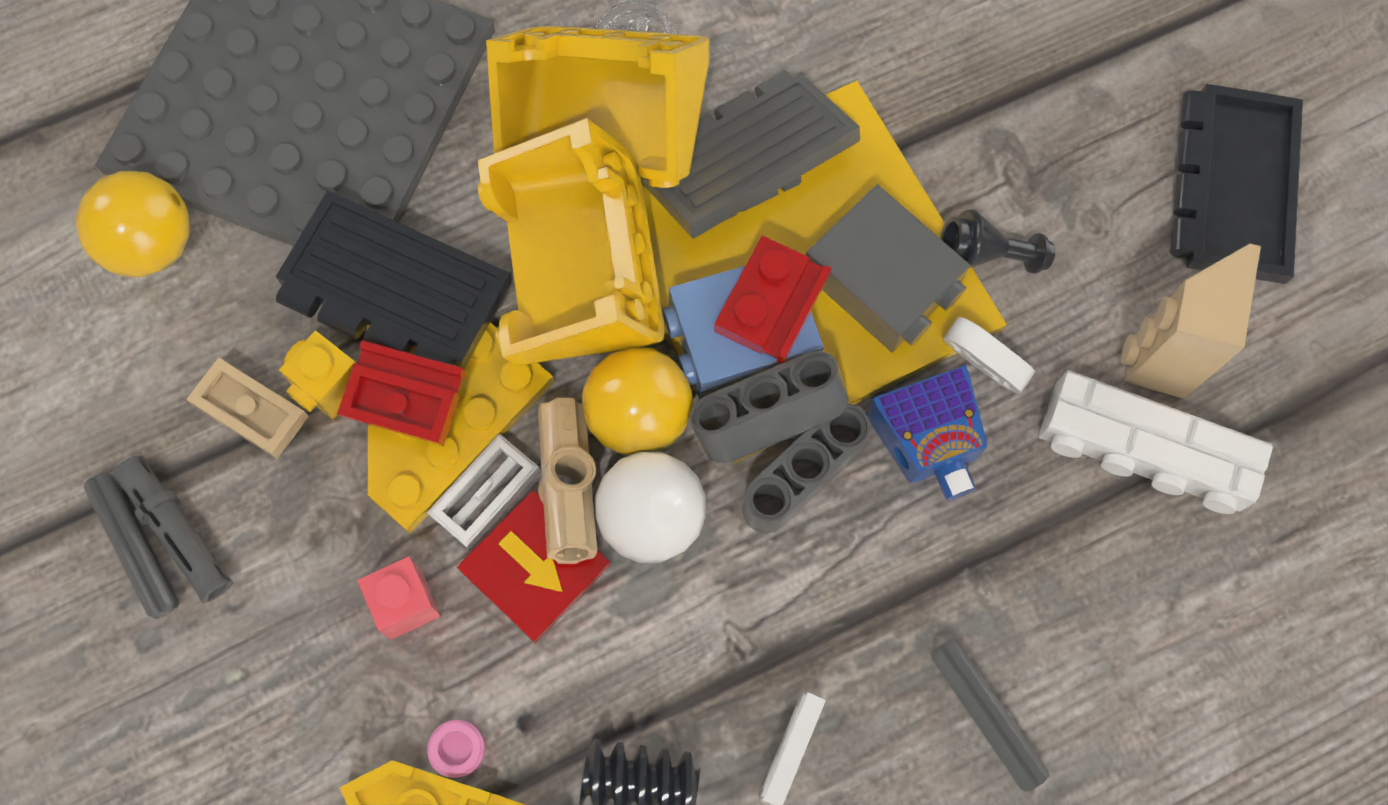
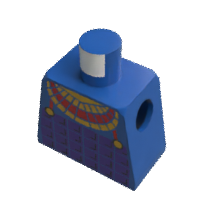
[866,365,987,501]

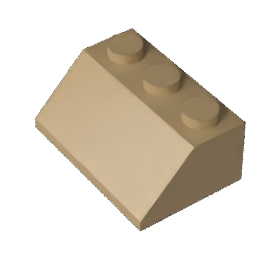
[1121,244,1261,399]

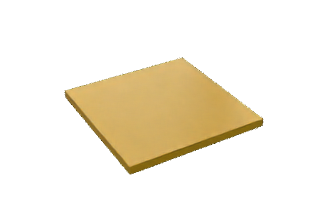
[642,81,1007,464]

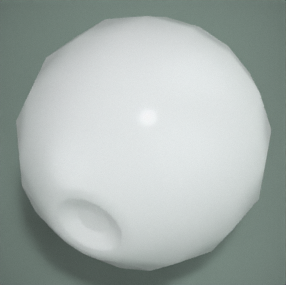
[594,451,706,563]

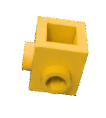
[279,330,356,420]

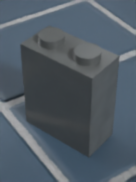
[806,184,971,353]

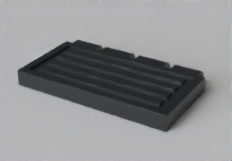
[1170,84,1303,284]
[275,190,513,369]

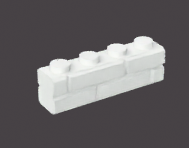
[1038,370,1273,514]

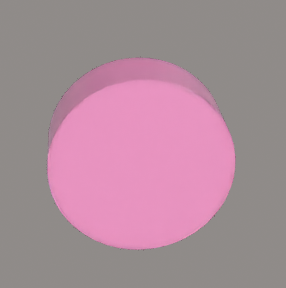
[427,720,486,779]

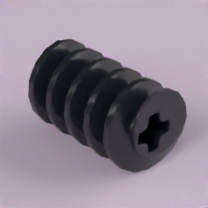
[579,739,701,805]

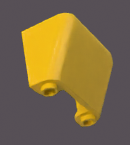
[486,26,710,188]
[478,118,665,365]

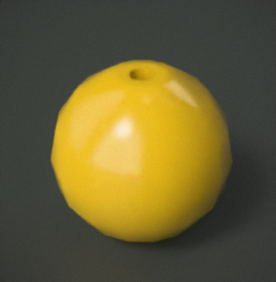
[75,171,190,278]
[582,347,693,455]

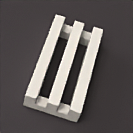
[427,434,540,550]
[758,692,826,805]

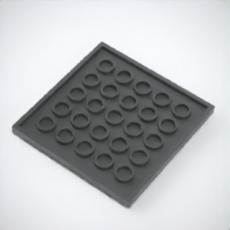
[95,0,495,246]

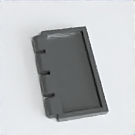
[637,71,860,239]

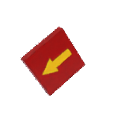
[457,490,611,644]

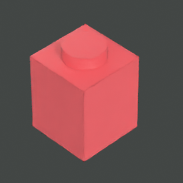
[357,556,441,640]

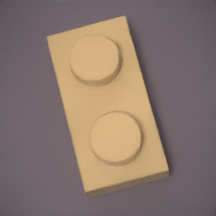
[186,357,309,459]

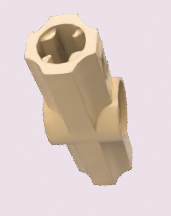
[538,397,597,564]

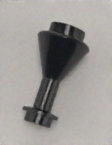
[940,209,1055,274]

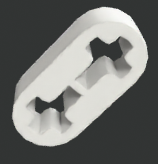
[943,317,1036,394]

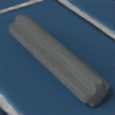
[84,472,179,619]
[931,639,1049,791]

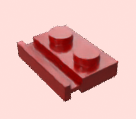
[714,235,832,364]
[337,340,467,446]

